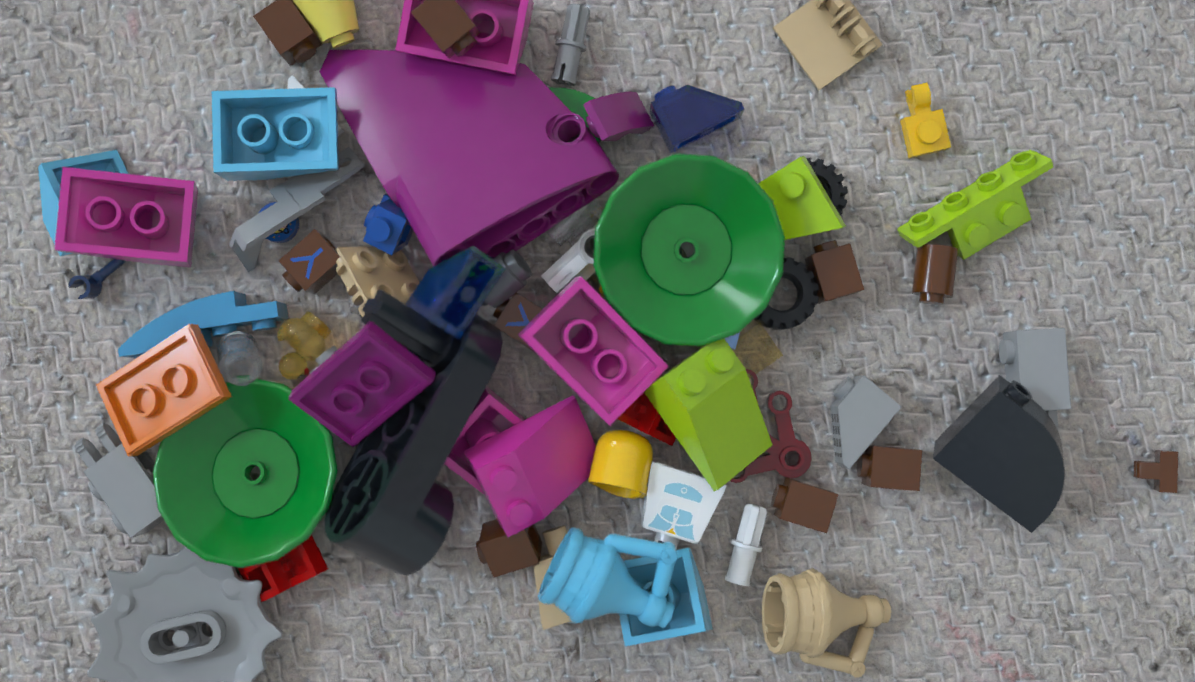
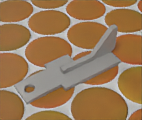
[229,147,365,272]

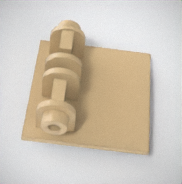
[773,0,883,91]
[336,246,435,317]

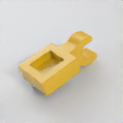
[900,83,951,158]

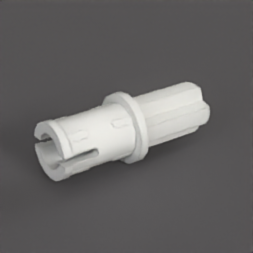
[725,504,768,586]

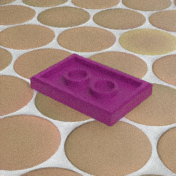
[288,321,436,447]

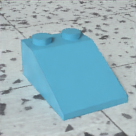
[212,87,339,181]

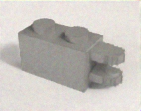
[999,328,1071,430]
[74,422,164,538]

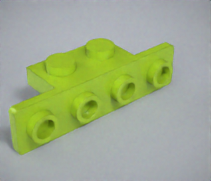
[897,150,1054,260]

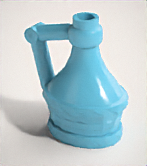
[538,528,678,628]

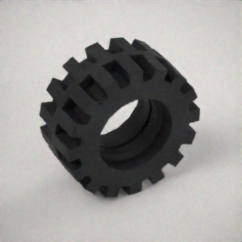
[754,257,819,330]

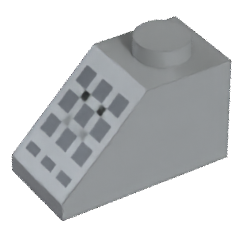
[830,375,902,469]

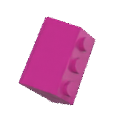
[395,0,534,75]

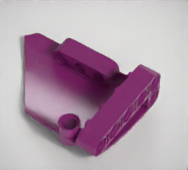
[319,49,619,284]

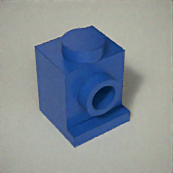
[363,193,413,256]

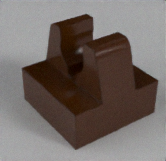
[1133,450,1178,493]

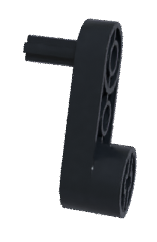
[324,290,503,575]

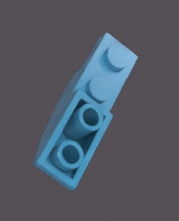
[118,291,289,359]

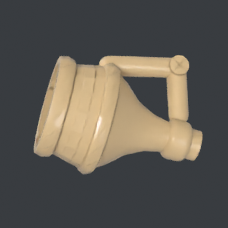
[761,568,891,678]

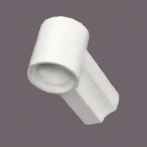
[541,229,596,294]

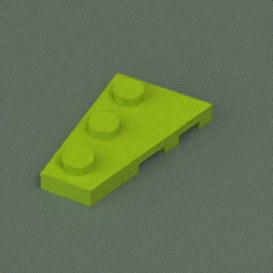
[758,156,846,240]

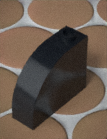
[933,375,1065,533]

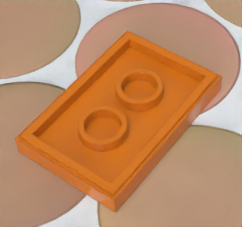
[96,324,232,457]

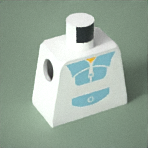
[641,460,726,550]

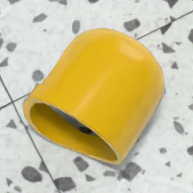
[588,430,653,499]

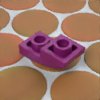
[583,91,654,142]

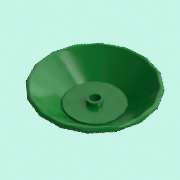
[593,154,785,346]
[153,377,338,568]

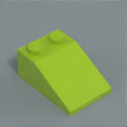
[644,339,772,491]

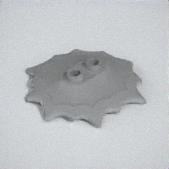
[87,547,283,682]

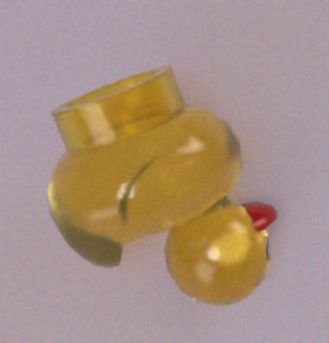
[277,311,331,380]

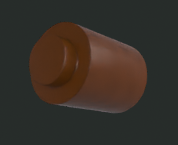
[912,244,958,305]

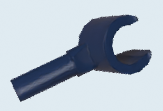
[68,259,126,299]

